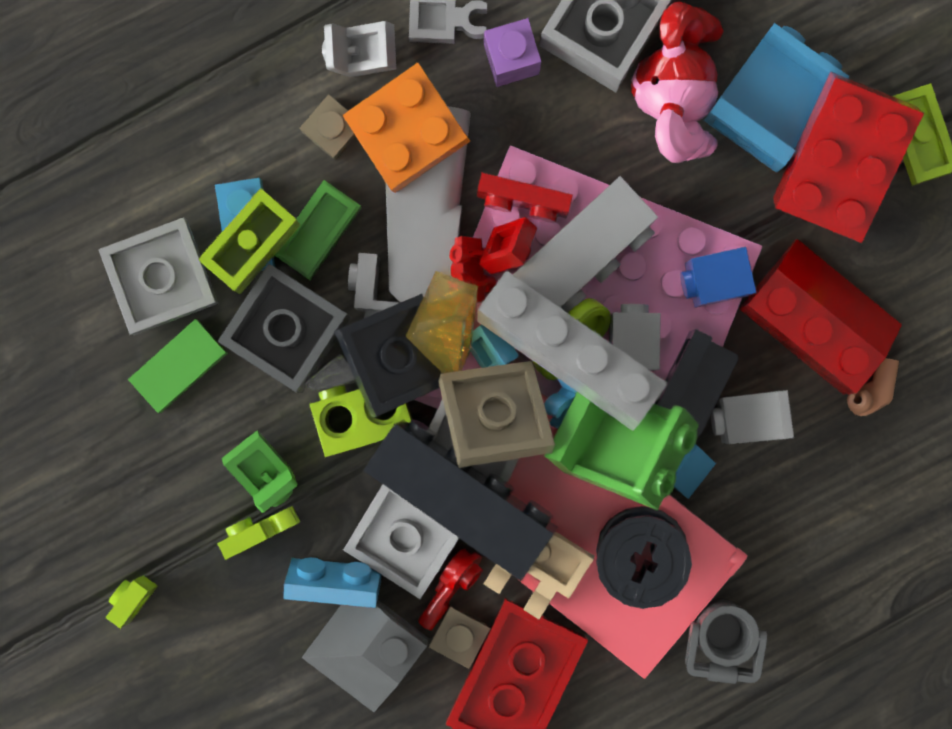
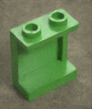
[545,392,699,510]

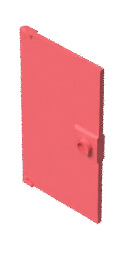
[508,392,748,679]

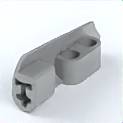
[386,107,471,320]

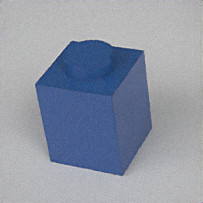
[680,247,756,308]

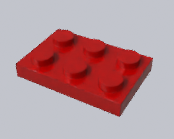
[446,598,588,729]

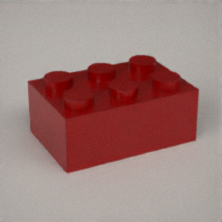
[773,71,924,243]

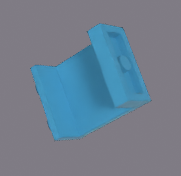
[704,23,849,173]

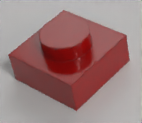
[479,217,537,275]

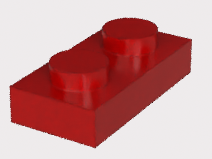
[477,173,573,223]

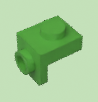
[221,430,298,513]

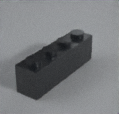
[363,419,558,581]

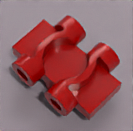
[450,236,497,303]

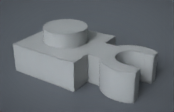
[409,0,487,44]

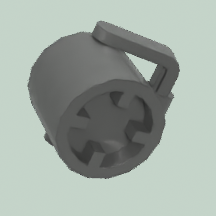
[685,599,767,684]

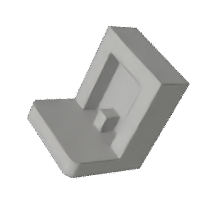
[322,21,396,77]
[348,253,399,318]

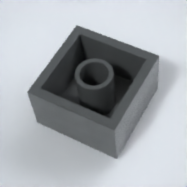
[218,263,352,393]

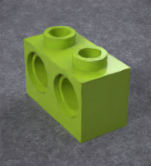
[310,385,413,457]

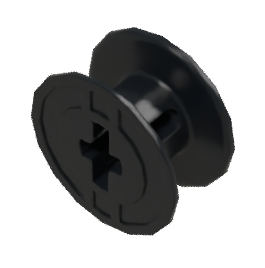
[596,506,692,609]

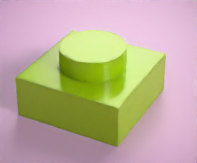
[106,575,158,629]

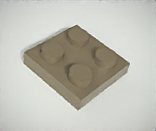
[439,361,555,468]

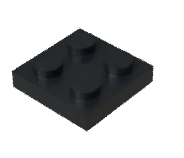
[334,294,455,417]

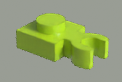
[217,506,301,560]

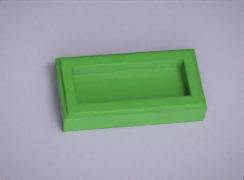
[274,180,362,281]
[128,319,228,413]

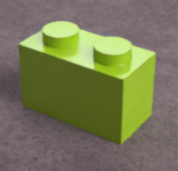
[198,188,301,294]

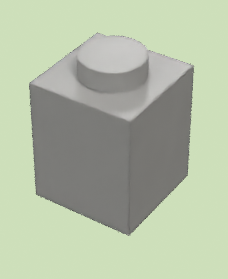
[609,304,661,371]

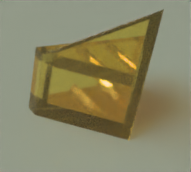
[406,271,478,373]

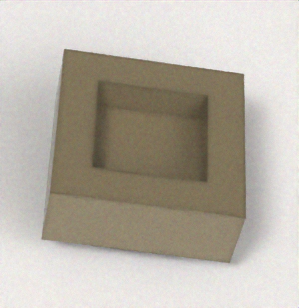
[299,94,356,160]
[429,605,491,669]

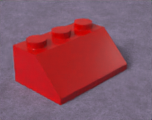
[739,239,902,394]

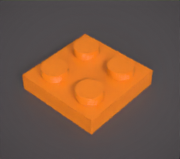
[342,63,470,193]

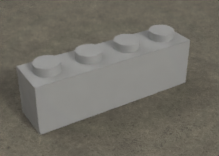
[513,176,658,313]
[478,271,668,431]

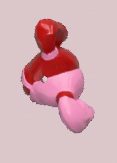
[631,2,724,163]

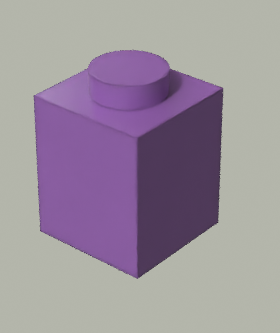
[484,18,541,87]

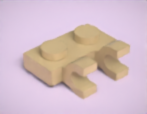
[484,531,595,619]

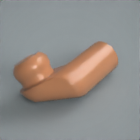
[847,358,899,416]

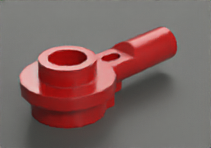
[418,548,483,631]

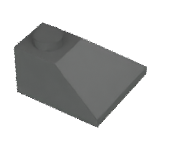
[302,600,429,712]

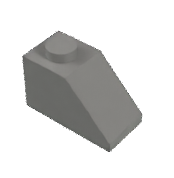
[711,390,794,444]

